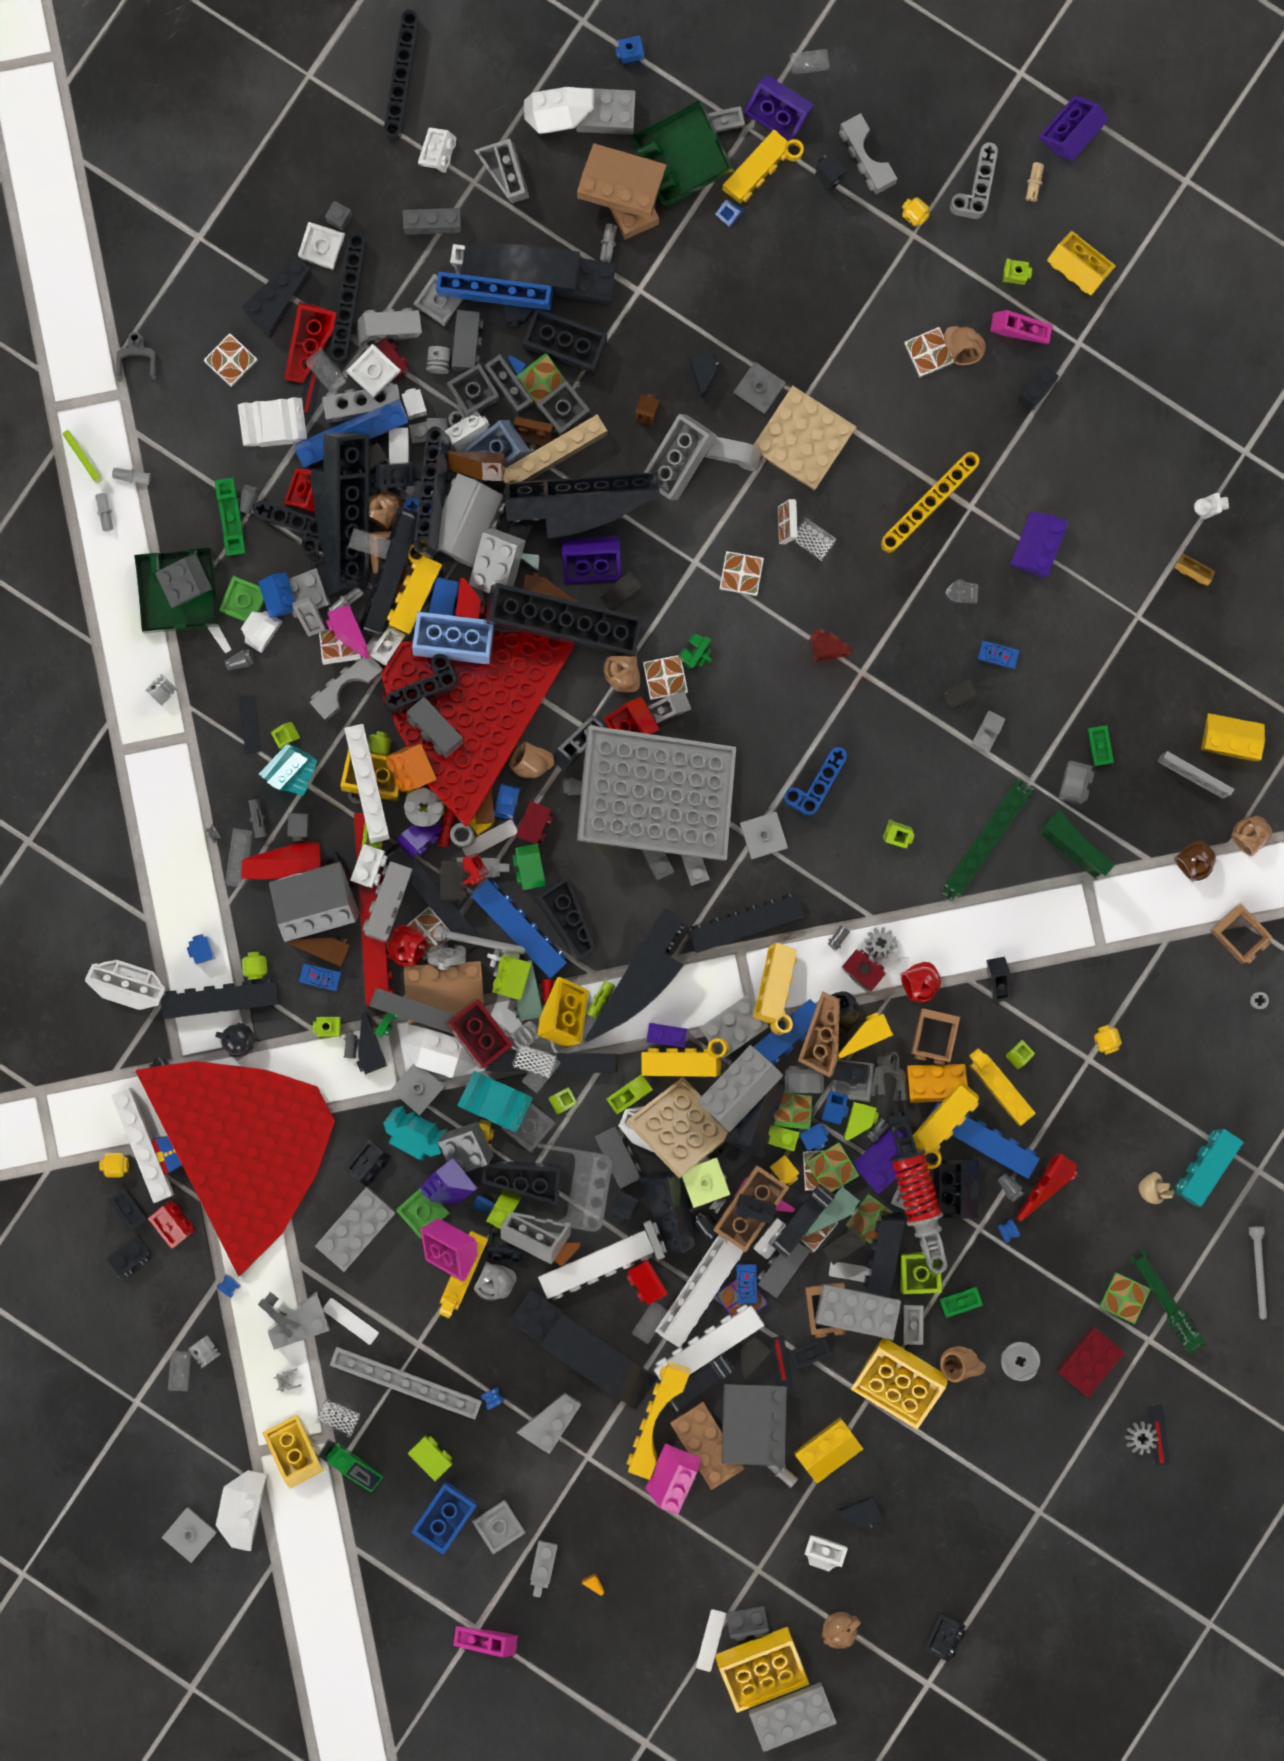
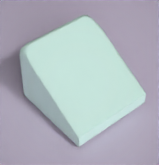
[521,554,540,572]

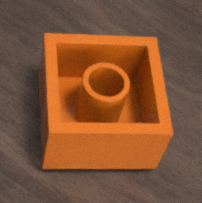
[386,744,436,792]

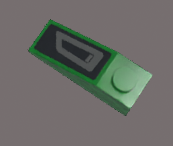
[326,1442,383,1492]

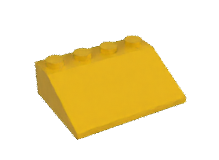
[851,1337,948,1429]
[715,1627,810,1713]

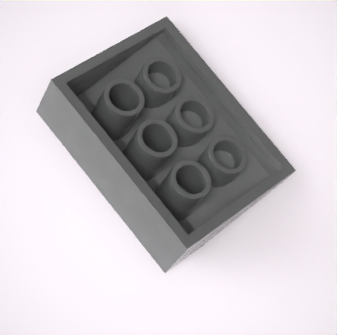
[269,862,360,942]
[722,1384,787,1466]

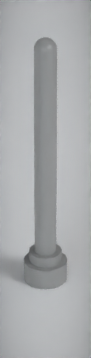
[433,925,525,954]
[1249,1226,1267,1320]

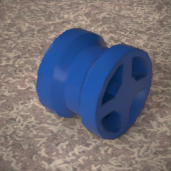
[403,497,419,512]
[997,1219,1020,1243]
[216,1274,241,1298]
[481,1387,505,1409]

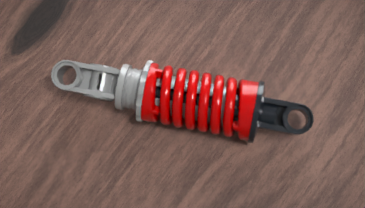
[889,1123,947,1273]

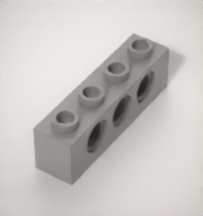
[322,382,400,423]

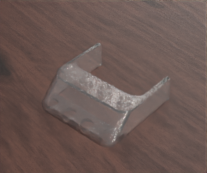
[535,1143,612,1231]

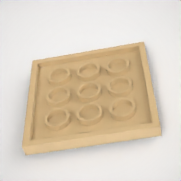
[754,386,856,491]
[627,1077,728,1178]

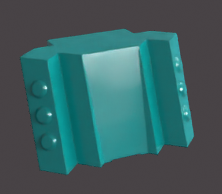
[259,744,318,796]
[457,1071,533,1133]
[383,1106,448,1161]

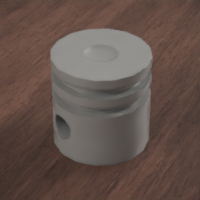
[426,346,451,374]
[145,674,178,706]
[450,823,476,848]
[188,1336,220,1368]

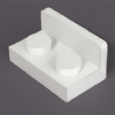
[418,128,456,173]
[350,844,387,888]
[752,1218,785,1259]

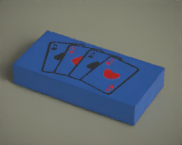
[977,641,1020,669]
[299,963,341,991]
[736,1264,757,1304]

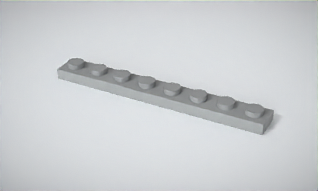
[330,1347,482,1420]

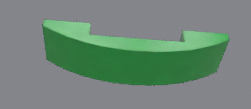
[214,478,246,556]

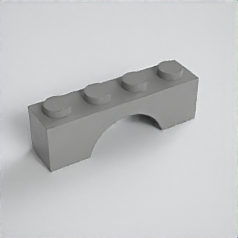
[839,113,897,194]
[310,653,383,721]

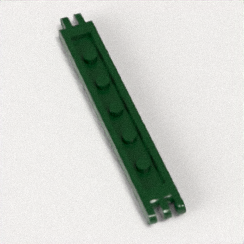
[942,777,1034,901]

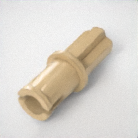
[1025,162,1044,202]

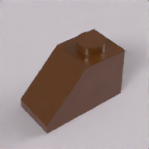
[635,394,660,426]

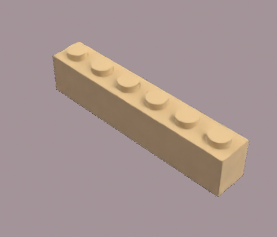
[502,415,607,486]

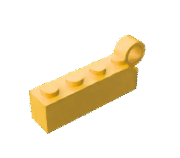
[723,130,804,205]
[387,544,442,635]
[753,942,797,1035]
[642,1038,729,1077]
[969,1048,1036,1126]
[913,1081,979,1169]
[439,1230,489,1318]

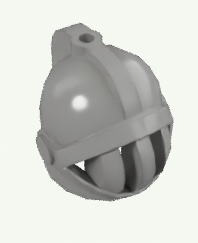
[473,1261,516,1301]

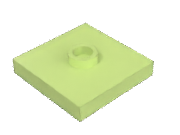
[682,1158,730,1208]

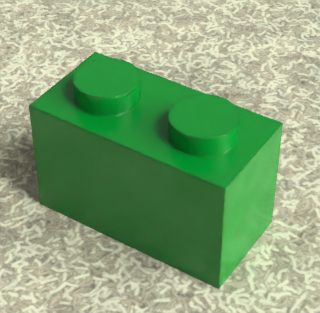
[513,844,546,890]

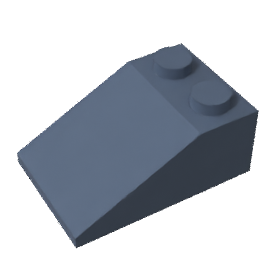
[461,420,530,484]

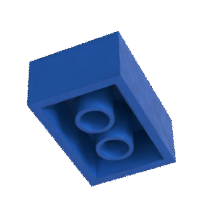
[411,1481,477,1555]

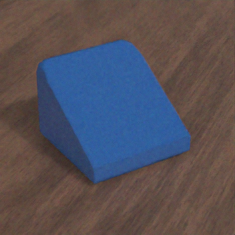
[715,198,744,227]
[508,355,526,376]
[473,1195,495,1216]

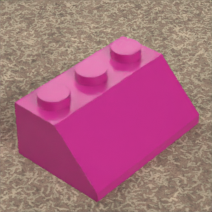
[420,1218,478,1282]
[645,1444,701,1515]

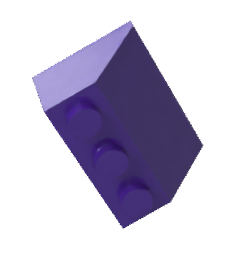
[744,75,814,141]
[1039,95,1109,161]
[1010,512,1068,578]
[562,536,621,584]
[852,1128,903,1194]
[419,1158,477,1205]

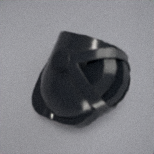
[832,991,859,1036]
[215,1022,257,1058]

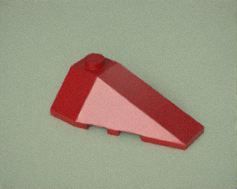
[284,302,337,383]
[241,842,320,880]
[1015,1153,1078,1221]

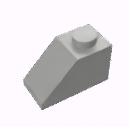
[648,692,691,724]

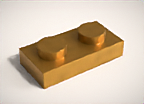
[1175,553,1215,586]

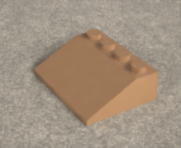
[577,143,666,219]
[404,961,484,1025]

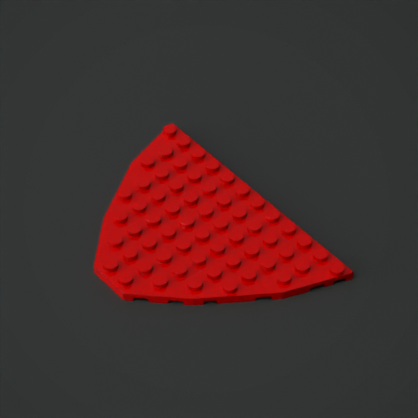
[381,627,576,828]
[135,1061,335,1277]

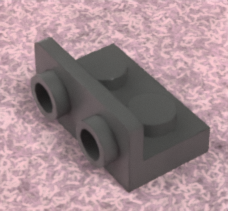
[726,1605,769,1641]

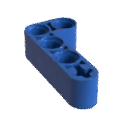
[784,747,847,816]

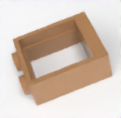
[1210,903,1272,964]
[911,1008,960,1065]
[805,1282,846,1338]

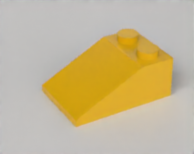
[537,977,589,1048]
[838,1012,893,1059]
[262,1415,325,1489]

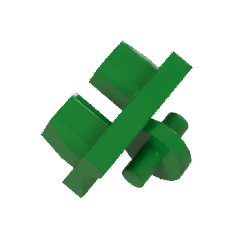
[678,633,712,669]

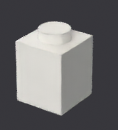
[402,388,427,420]

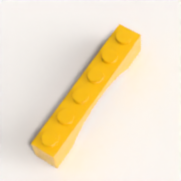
[626,1361,690,1480]

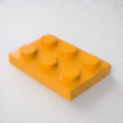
[907,1064,967,1103]

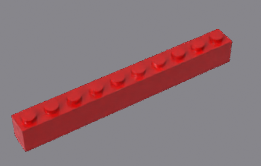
[354,813,393,1006]

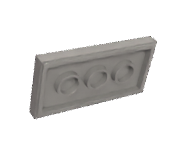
[1158,751,1234,799]

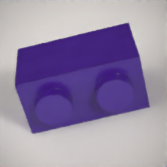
[396,823,443,858]
[646,1023,687,1048]

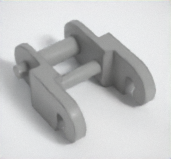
[273,1368,302,1392]

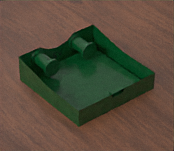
[631,100,734,207]
[134,548,220,634]
[1037,809,1115,880]

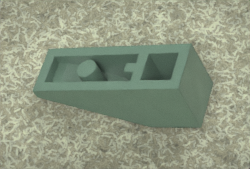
[514,960,542,1022]
[805,1187,860,1237]

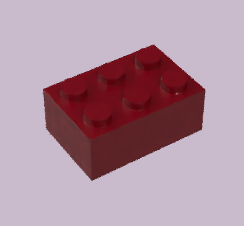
[444,999,513,1069]
[1055,1326,1125,1398]

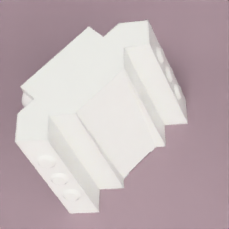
[238,397,307,447]

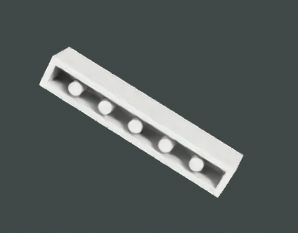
[344,724,389,843]
[111,1088,175,1203]
[538,1230,654,1300]
[655,1235,744,1348]
[654,1304,764,1380]

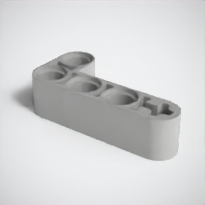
[950,143,998,219]
[704,437,762,471]

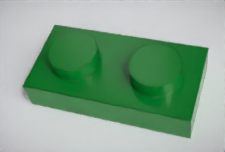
[1087,725,1114,767]
[374,1012,399,1037]
[939,1287,983,1318]

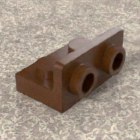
[514,417,553,446]

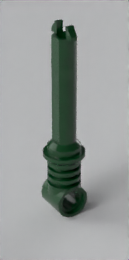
[1130,1250,1206,1355]

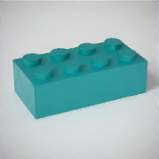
[1175,1129,1243,1207]

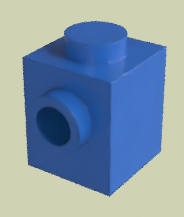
[615,36,644,64]
[187,934,216,965]
[822,1091,849,1124]
[799,1123,829,1151]

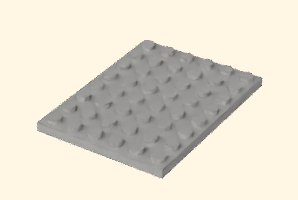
[577,725,736,861]

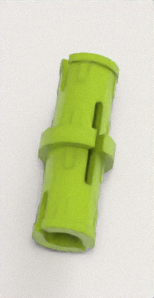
[586,980,615,1019]

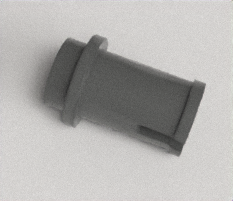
[828,925,850,951]
[343,1034,359,1059]
[865,1118,889,1143]

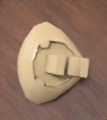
[1139,1172,1175,1204]

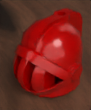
[386,925,428,967]
[900,962,941,1003]

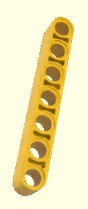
[881,452,979,553]

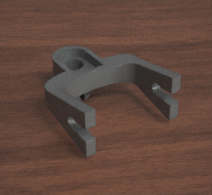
[116,331,156,381]
[870,1052,908,1101]
[258,1292,300,1338]

